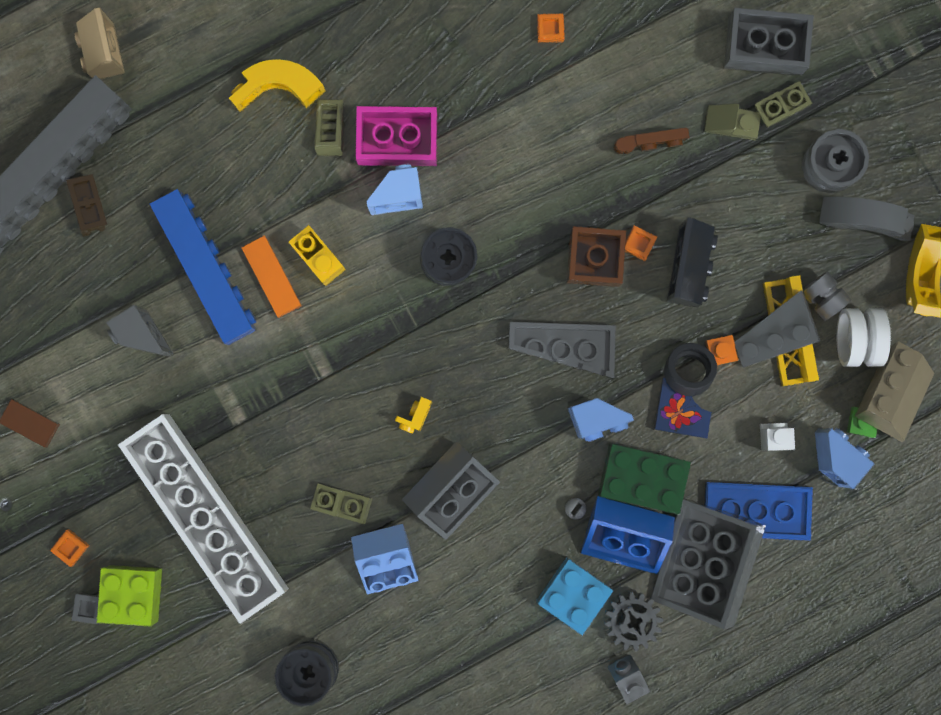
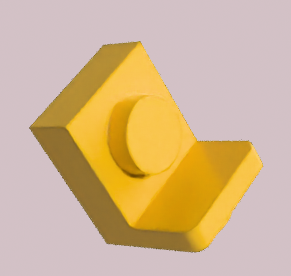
[395,397,432,434]

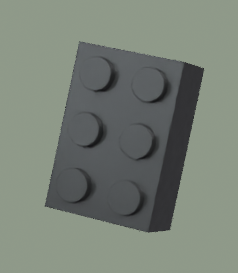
[724,8,814,76]

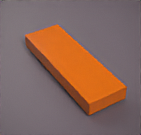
[242,236,302,318]

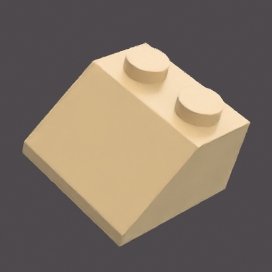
[75,8,125,79]

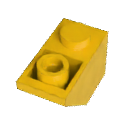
[289,225,346,286]

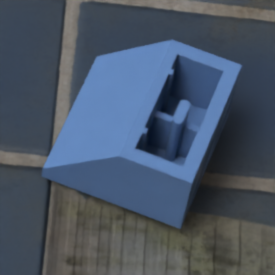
[568,398,634,442]
[815,428,874,489]
[351,524,418,594]

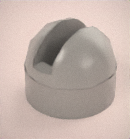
[565,498,586,520]

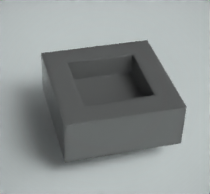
[72,593,100,624]

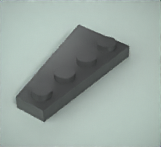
[509,322,616,379]

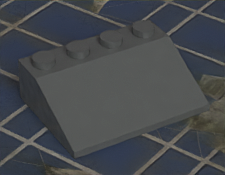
[651,499,766,630]

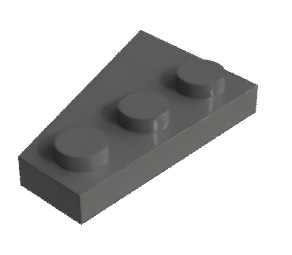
[734,291,821,367]

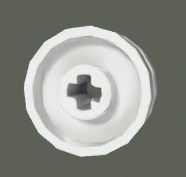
[836,308,891,367]

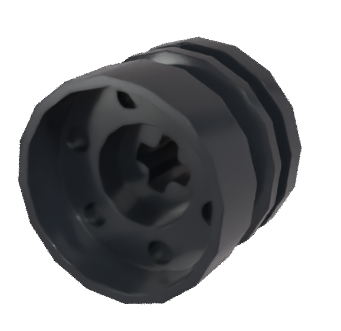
[420,227,478,286]
[275,640,339,707]

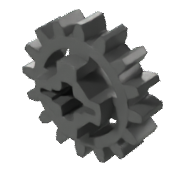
[604,591,663,651]

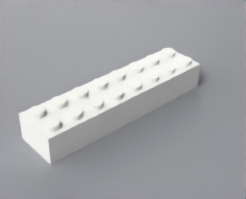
[118,414,289,624]

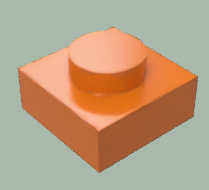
[705,335,738,365]

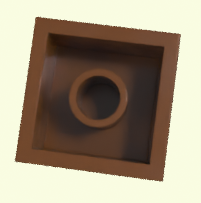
[567,227,626,287]

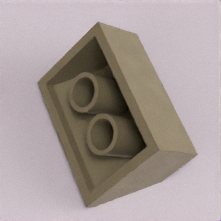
[855,341,934,442]

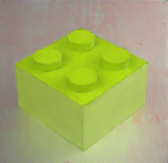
[97,565,162,626]

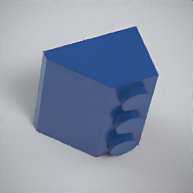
[581,496,675,574]

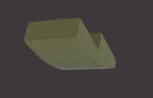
[754,81,812,128]
[310,483,373,524]

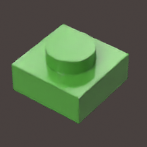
[847,407,877,438]

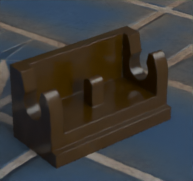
[66,174,107,236]

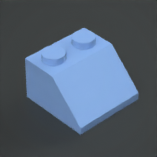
[367,164,423,215]

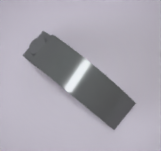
[819,197,914,241]

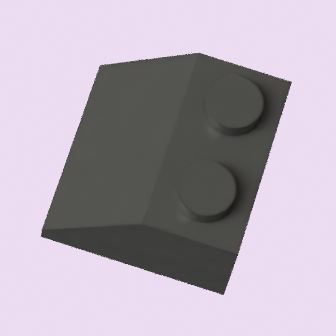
[106,305,174,357]

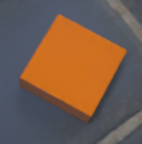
[537,14,564,42]
[625,225,657,261]
[50,529,90,567]

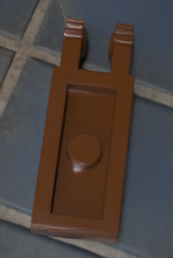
[613,127,689,154]

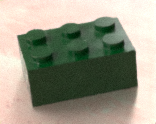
[598,444,691,515]

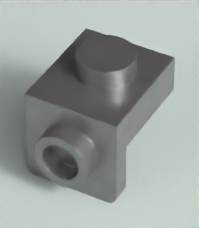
[608,655,650,704]

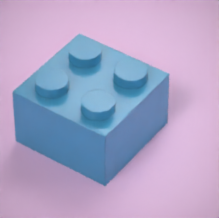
[537,557,613,635]

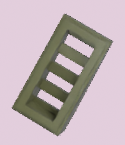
[314,100,344,156]

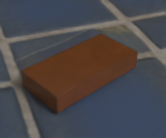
[0,399,60,448]

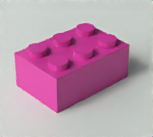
[356,106,437,166]

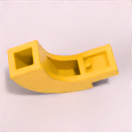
[229,60,326,111]
[906,224,941,317]

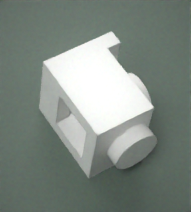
[760,423,795,451]

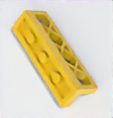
[763,275,819,386]

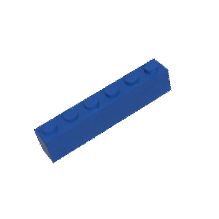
[150,189,257,345]

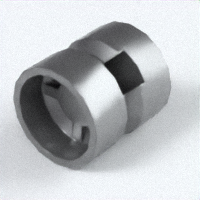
[803,271,851,321]

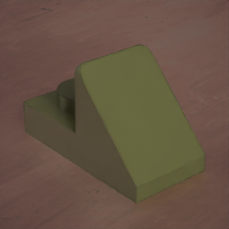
[704,104,761,140]

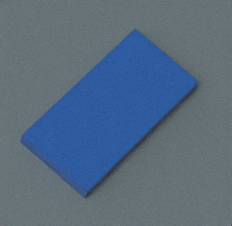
[704,482,813,541]

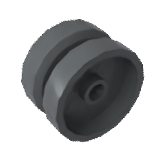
[802,129,869,193]

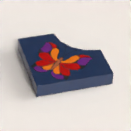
[654,377,712,438]

